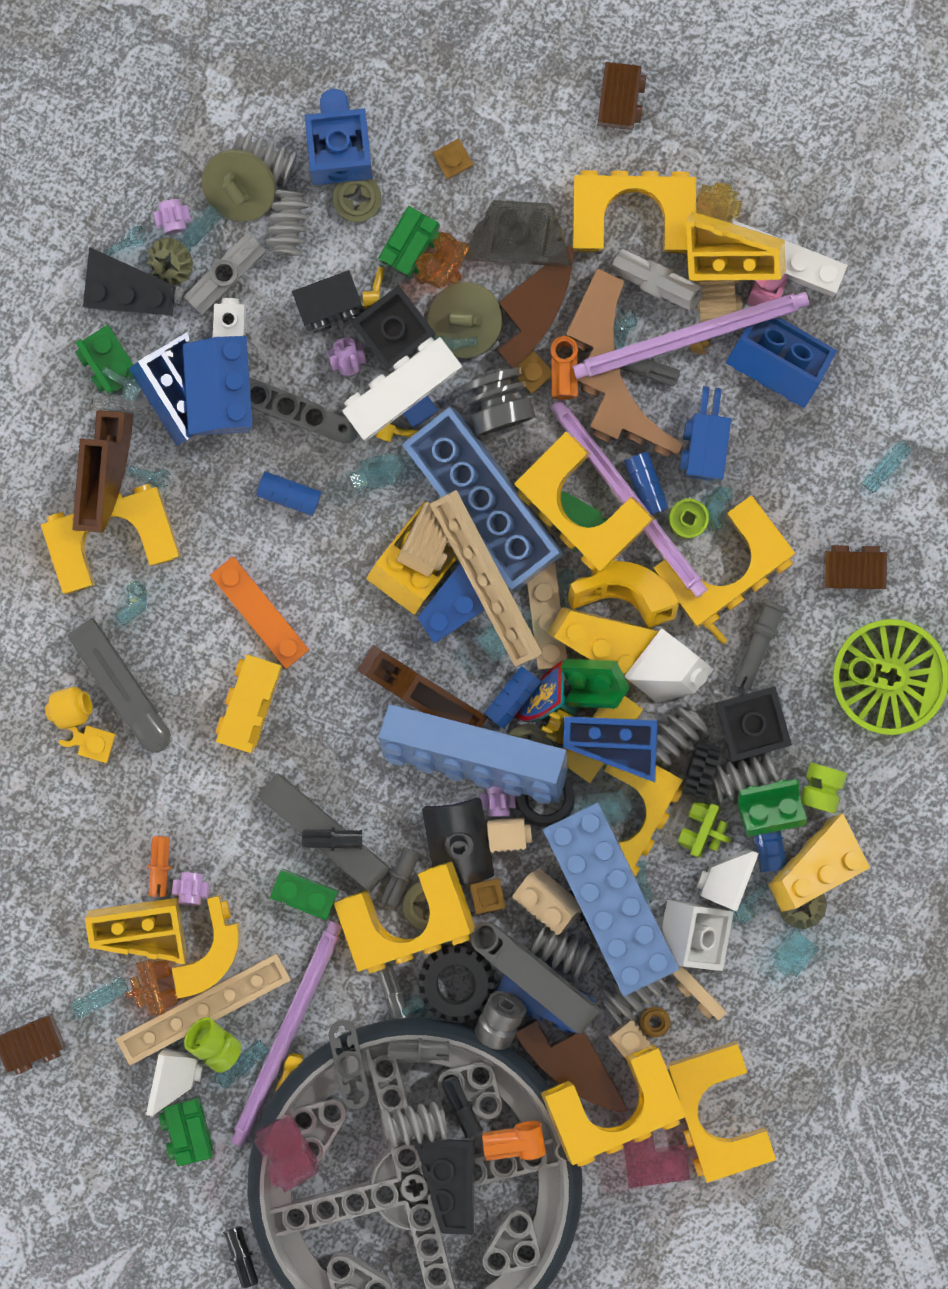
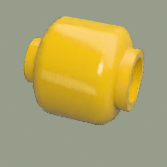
[45,686,93,729]

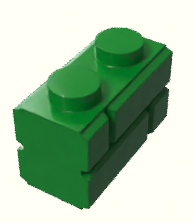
[378,206,442,279]
[270,868,339,920]
[159,1095,214,1167]

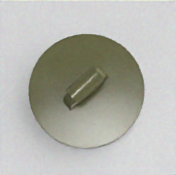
[202,149,276,221]
[428,282,503,358]

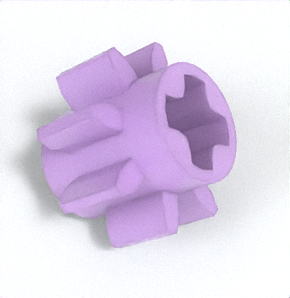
[153,199,191,235]
[327,338,367,376]
[480,786,516,816]
[172,872,210,906]

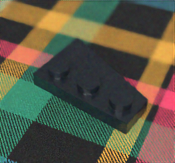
[83,247,176,316]
[413,1138,475,1235]

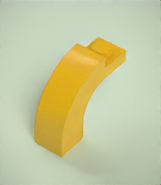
[567,561,679,628]
[172,895,241,998]

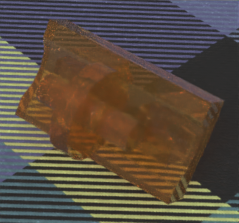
[415,232,471,288]
[124,960,178,1016]

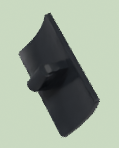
[422,797,494,885]

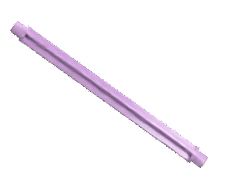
[572,292,809,379]
[550,400,708,598]
[231,920,342,1147]

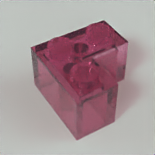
[255,1112,320,1193]
[620,1122,690,1188]

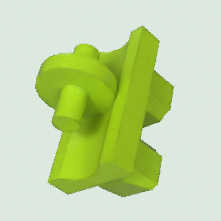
[677,802,732,858]

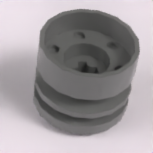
[460,367,536,436]

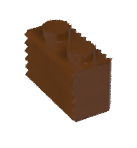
[597,62,647,130]
[823,545,887,590]
[0,1013,66,1075]

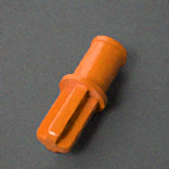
[147,835,171,897]

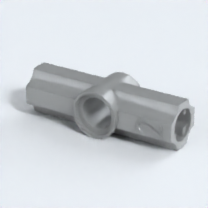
[184,232,267,316]
[612,249,703,311]

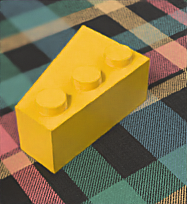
[686,211,786,281]
[546,607,659,684]
[215,654,283,753]
[768,813,870,912]
[85,898,188,965]

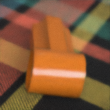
[551,336,578,400]
[482,1121,546,1161]

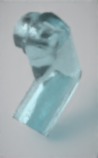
[705,487,733,531]
[115,580,148,626]

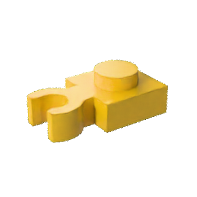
[542,709,575,744]
[59,725,116,763]

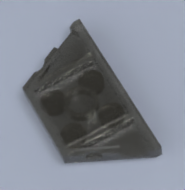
[458,200,572,267]

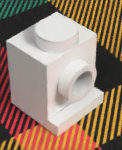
[212,298,246,338]

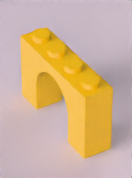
[573,170,696,254]
[514,432,655,571]
[41,484,181,595]
[653,495,795,629]
[604,764,683,877]
[334,861,475,974]
[668,1041,776,1183]
[541,1045,686,1166]

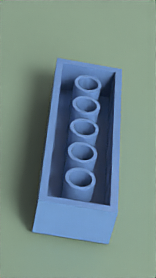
[402,407,565,591]
[378,704,569,804]
[543,802,679,997]

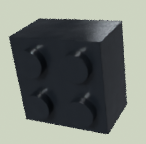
[292,270,364,334]
[350,285,437,374]
[714,686,792,762]

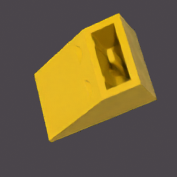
[366,501,458,615]

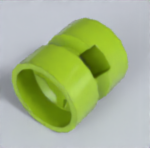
[668,498,709,539]
[800,762,848,814]
[184,1017,242,1073]

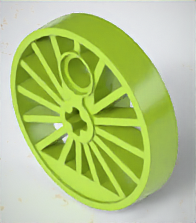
[833,619,948,735]

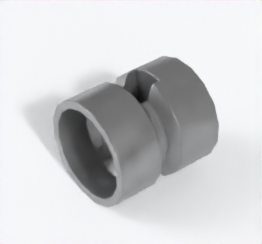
[475,991,526,1050]

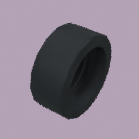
[517,777,575,827]

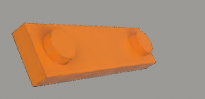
[210,556,310,669]

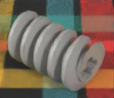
[232,131,297,187]
[265,190,310,256]
[656,701,708,766]
[713,753,778,804]
[531,923,599,980]
[602,978,670,1026]
[381,1102,447,1148]

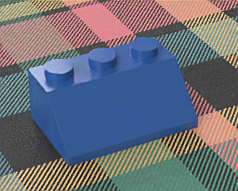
[725,317,837,408]
[182,336,252,436]

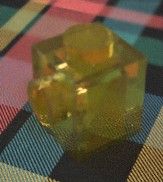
[696,182,742,223]

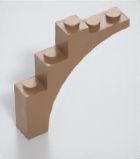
[566,268,683,458]

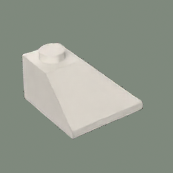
[624,628,713,703]
[696,848,759,911]
[662,900,734,971]
[146,1048,204,1116]

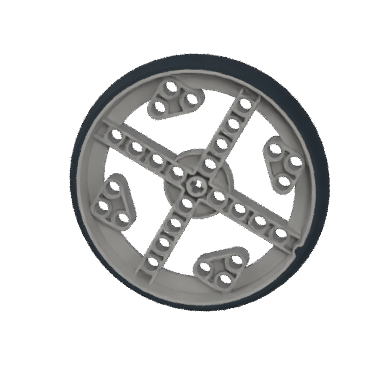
[247,1018,582,1289]

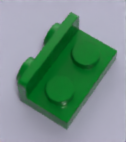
[75,324,136,396]
[561,659,630,709]
[738,779,807,837]

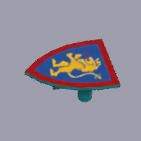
[515,660,578,722]

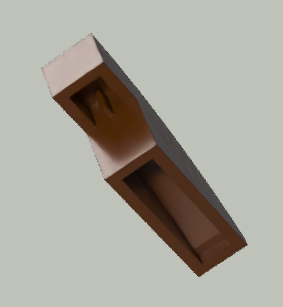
[498,245,574,368]
[72,410,134,533]
[357,645,488,728]
[516,1019,628,1113]

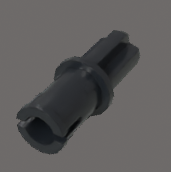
[302,827,362,851]
[442,1077,483,1139]
[223,1226,258,1288]

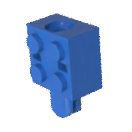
[304,89,373,185]
[679,386,731,482]

